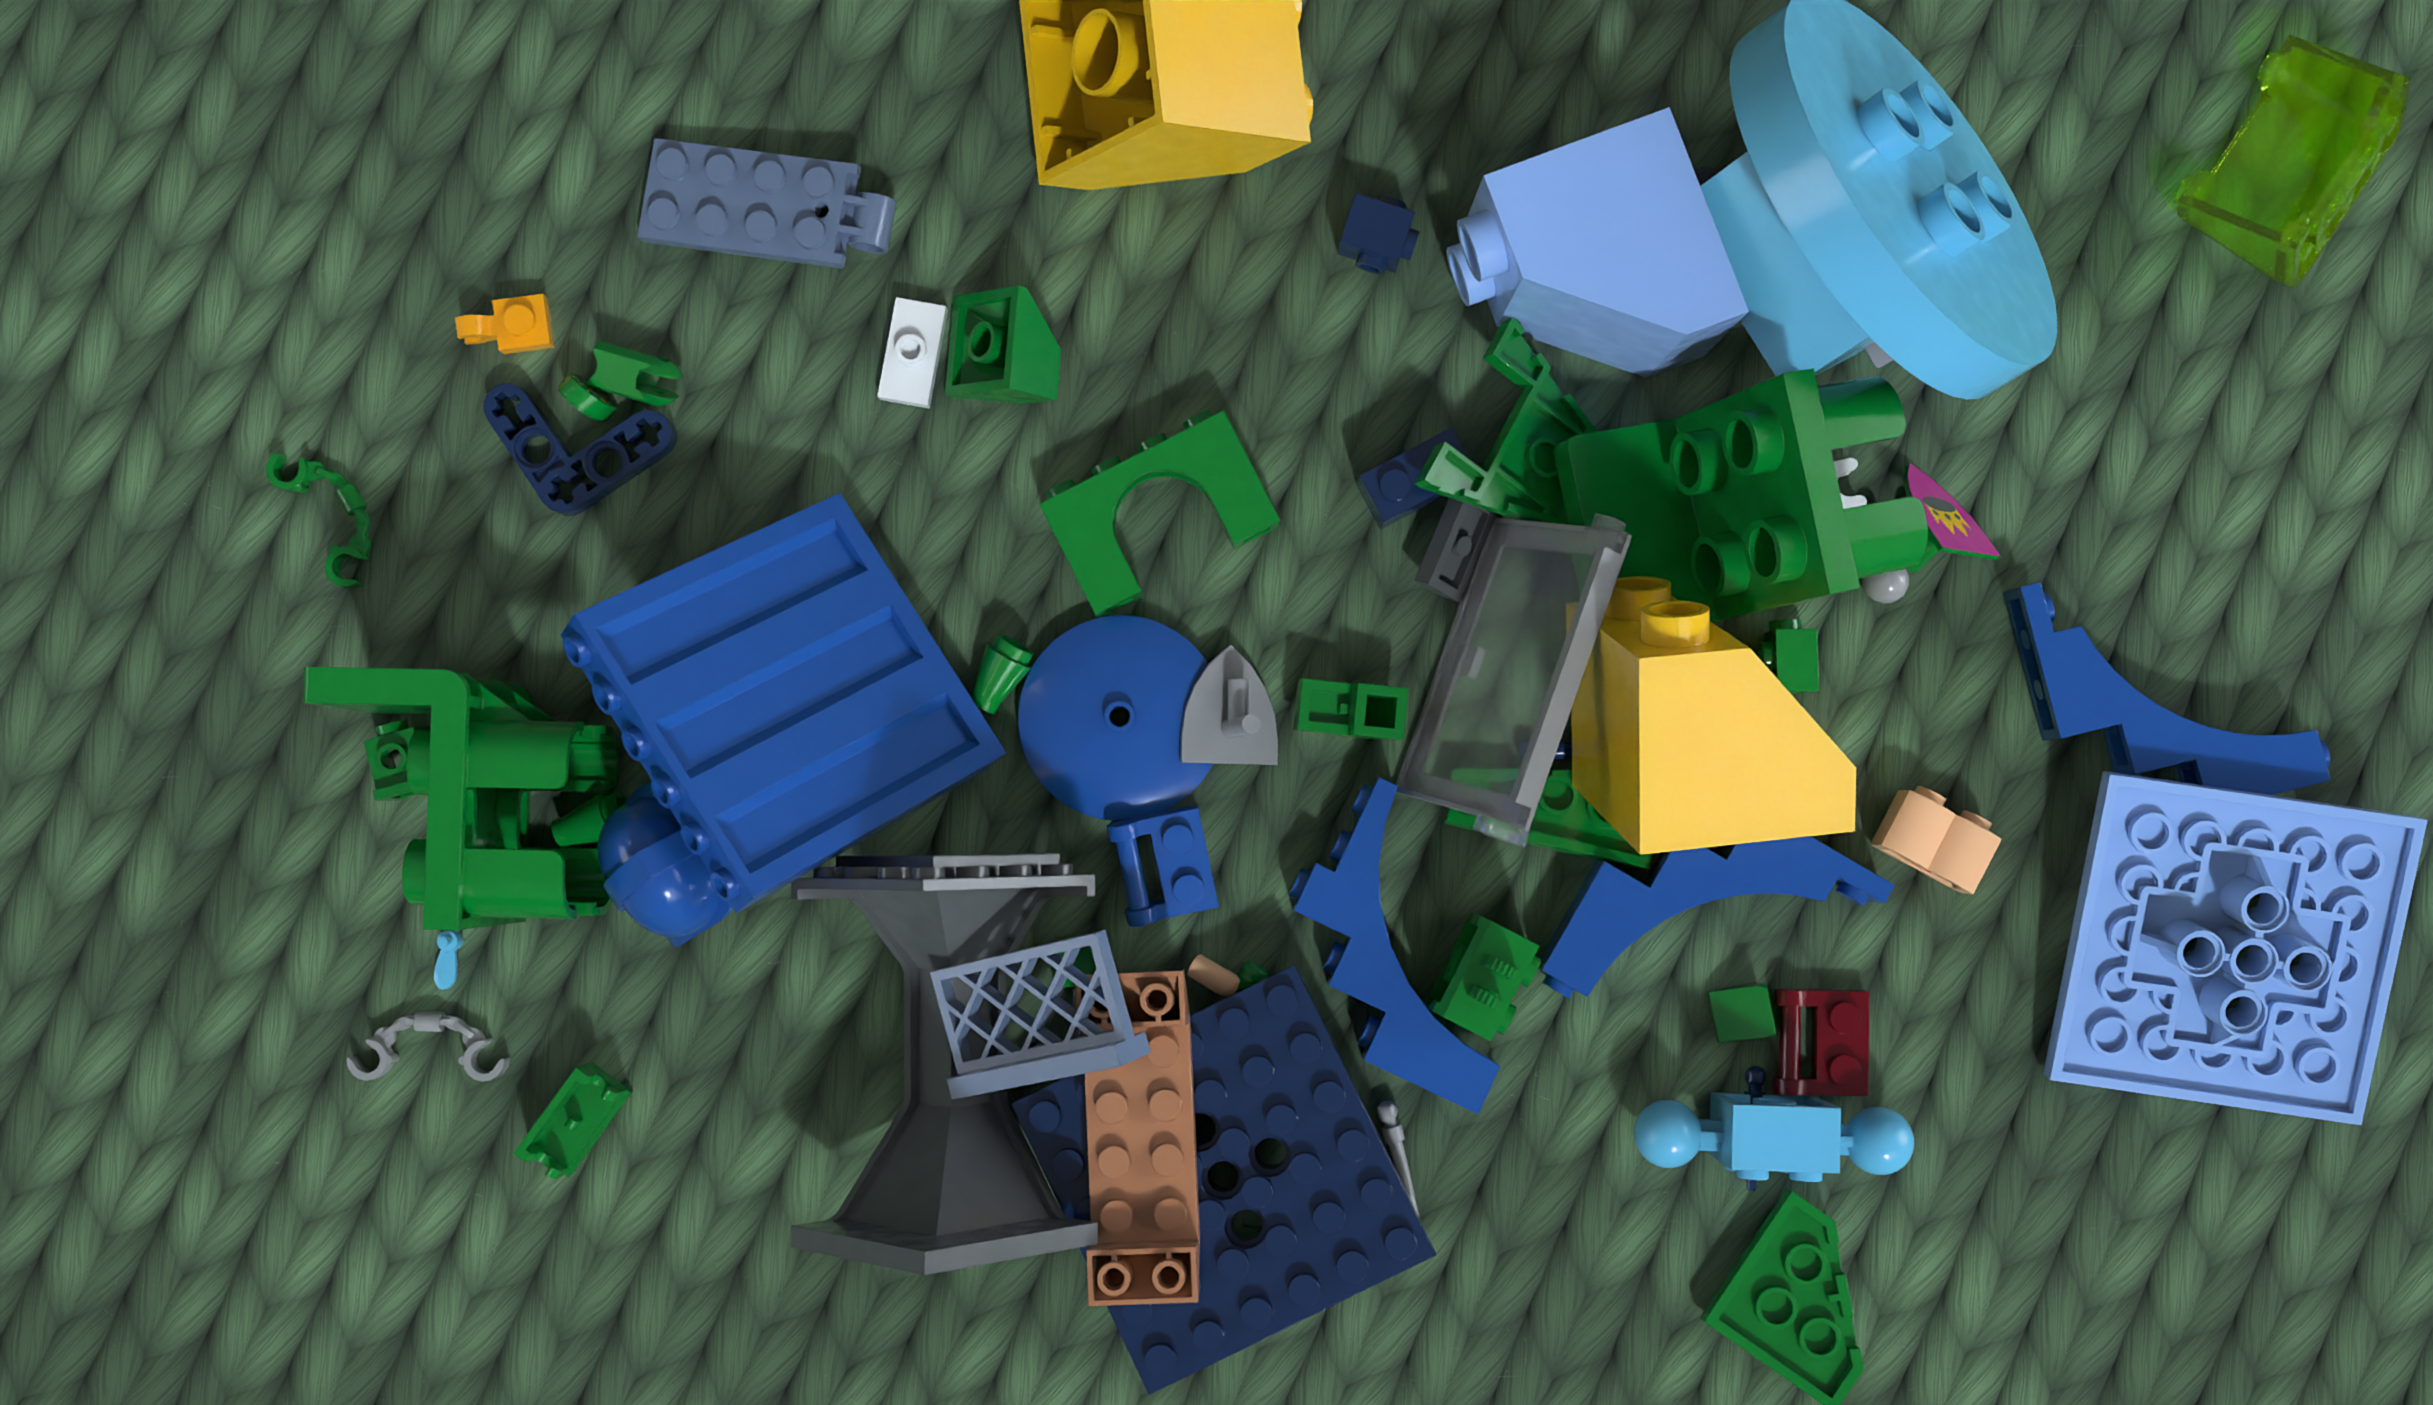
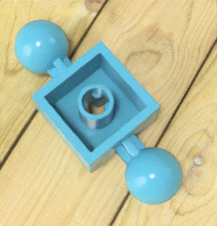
[1634,1092,1914,1182]

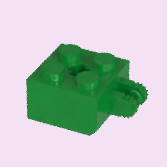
[1424,913,1541,1042]

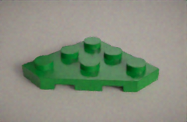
[1700,1188,1864,1405]

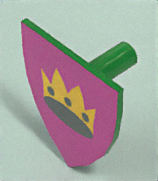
[1903,463,2001,573]

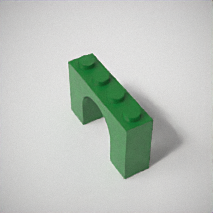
[1039,410,1280,618]

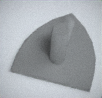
[1180,645,1278,765]

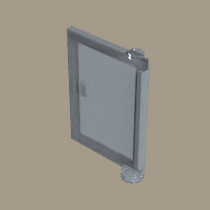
[1396,514,1632,848]

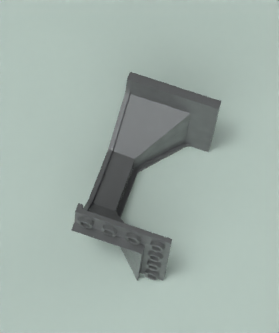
[791,853,1098,1275]

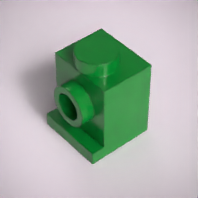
[1756,619,1819,694]
[363,720,428,801]

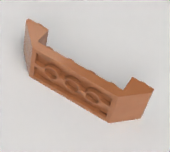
[1075,970,1200,1306]

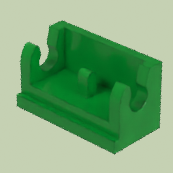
[513,1062,633,1179]

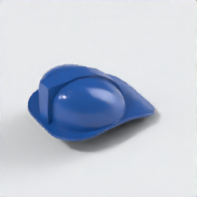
[598,782,732,948]

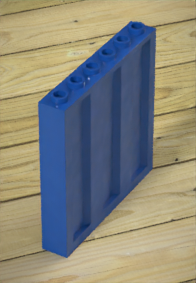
[561,493,1006,913]

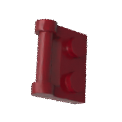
[1773,988,1870,1096]

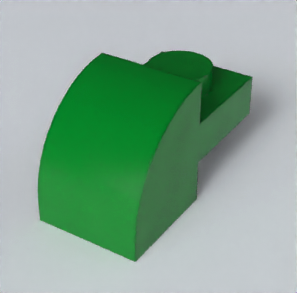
[1293,678,1409,740]

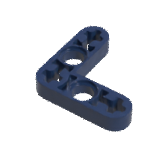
[484,384,677,516]

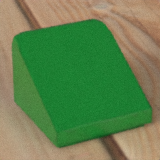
[1707,982,1776,1043]

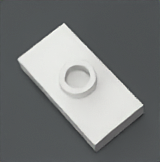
[877,297,948,409]

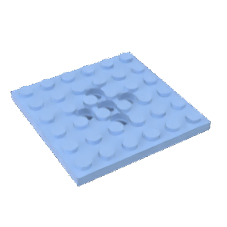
[2043,771,2427,1125]

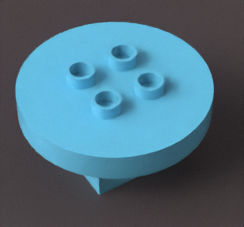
[1700,0,2057,400]

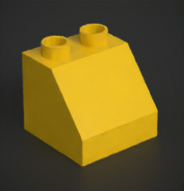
[1019,0,1313,190]
[1570,576,1856,855]

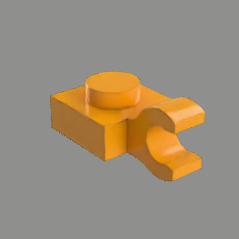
[455,294,555,354]

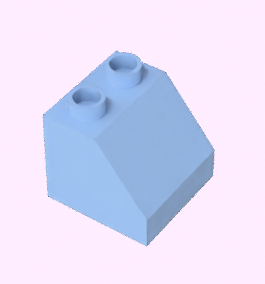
[1447,107,1749,378]

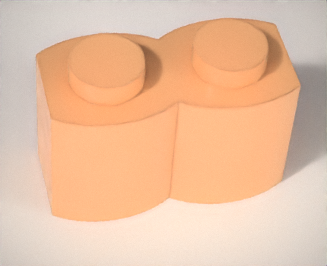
[1870,786,2002,894]

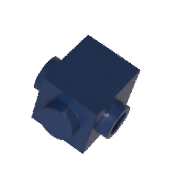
[1338,193,1420,274]

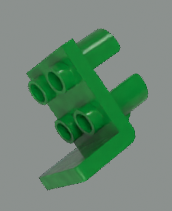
[1553,368,1928,622]
[302,667,619,930]

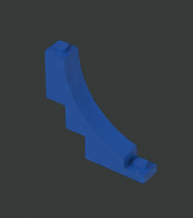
[2003,582,2331,795]
[1538,836,1895,999]

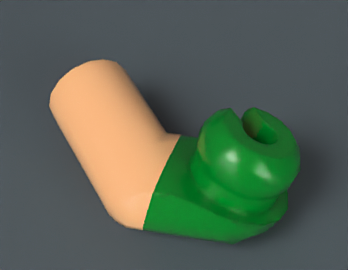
[1188,954,1268,997]

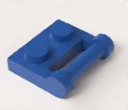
[1107,804,1219,927]

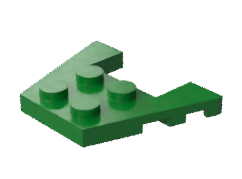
[1414,317,1597,525]

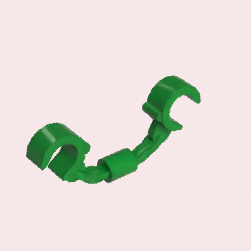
[266,452,371,589]

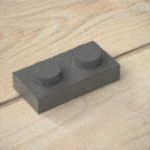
[1414,498,1497,603]

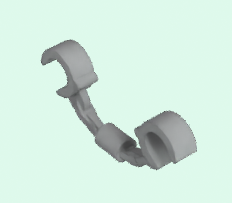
[346,1011,510,1082]

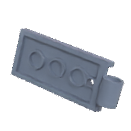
[637,138,897,269]

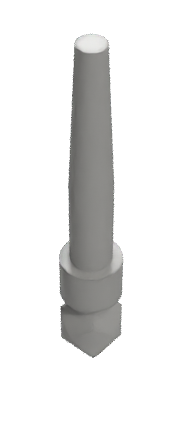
[1377,1100,1419,1216]

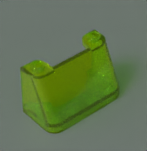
[2173,35,2411,289]

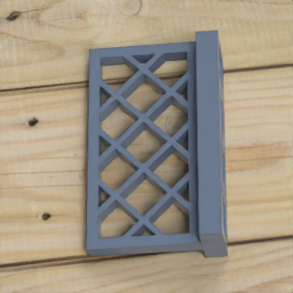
[930,930,1151,1100]

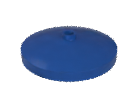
[1018,615,1213,821]

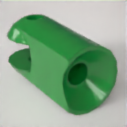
[587,340,683,406]

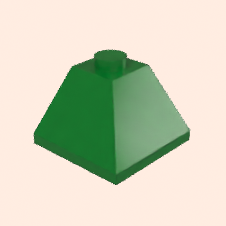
[945,285,1061,404]

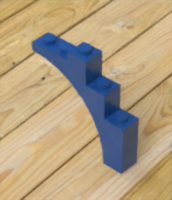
[1288,777,1500,1114]

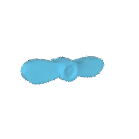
[434,930,464,990]

